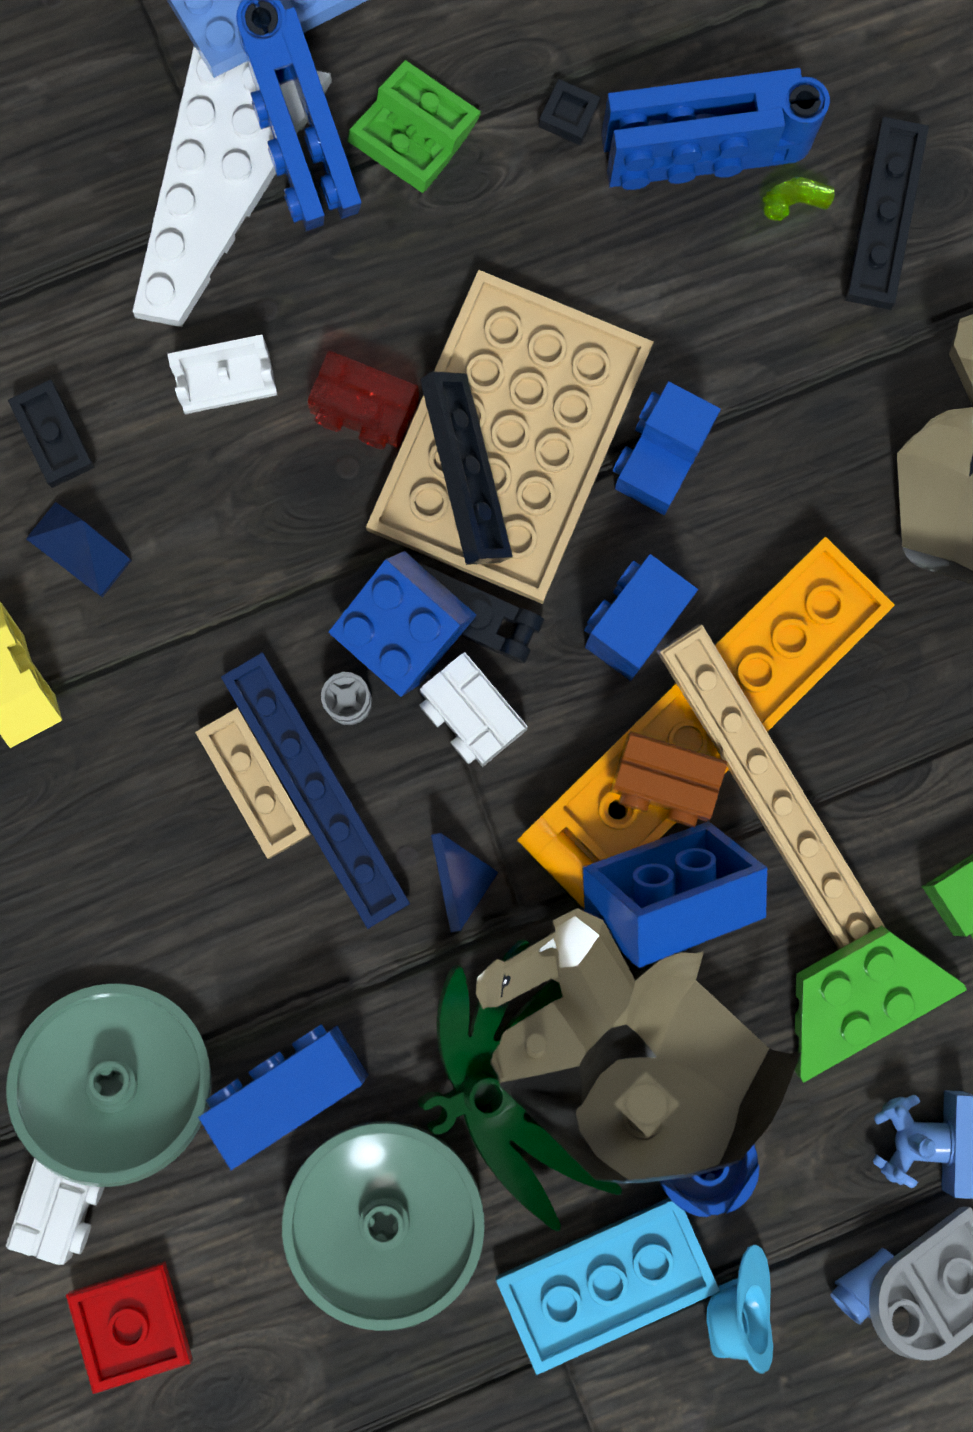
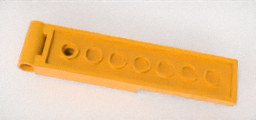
[517,536,895,908]

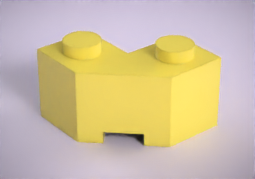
[0,601,62,748]

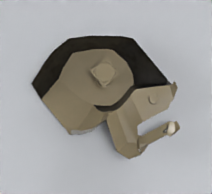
[476,908,801,1184]

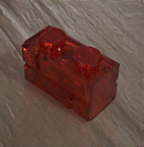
[307,350,419,449]

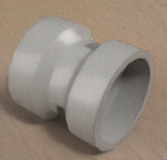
[321,672,373,725]

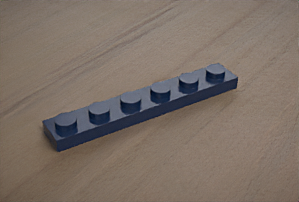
[221,652,411,929]

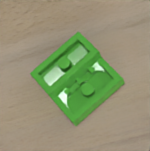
[347,60,481,193]

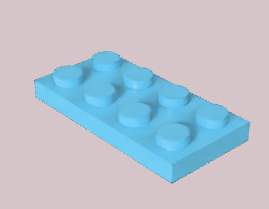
[496,1198,720,1375]

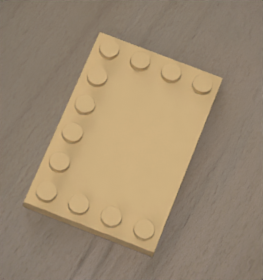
[366,270,653,604]

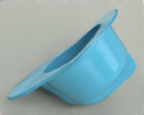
[707,1245,773,1374]

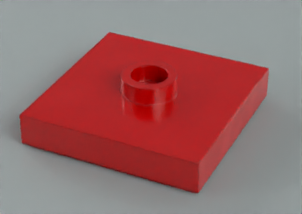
[66,1261,193,1394]

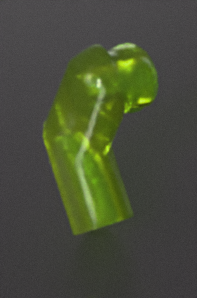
[763,177,835,221]

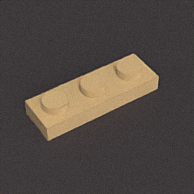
[195,708,312,859]

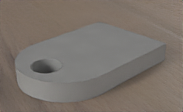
[869,1207,973,1360]

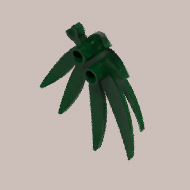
[418,940,626,1231]

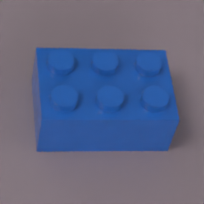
[583,821,767,968]
[198,1024,368,1170]

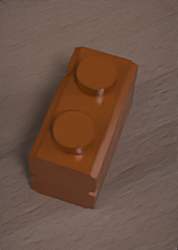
[610,731,728,827]

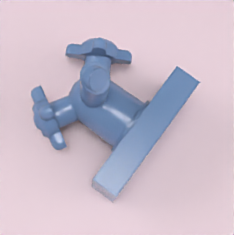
[873,1090,973,1199]

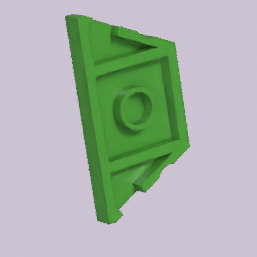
[794,926,967,1083]

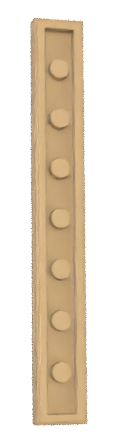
[657,625,885,949]

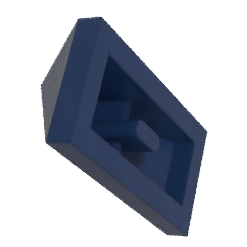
[26,502,132,597]
[431,833,498,932]

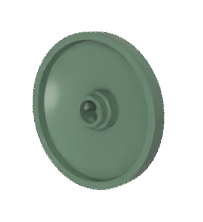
[6,984,212,1187]
[282,1121,484,1331]

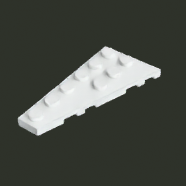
[133,47,332,327]

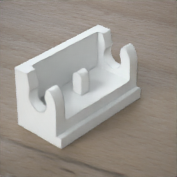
[168,335,277,414]

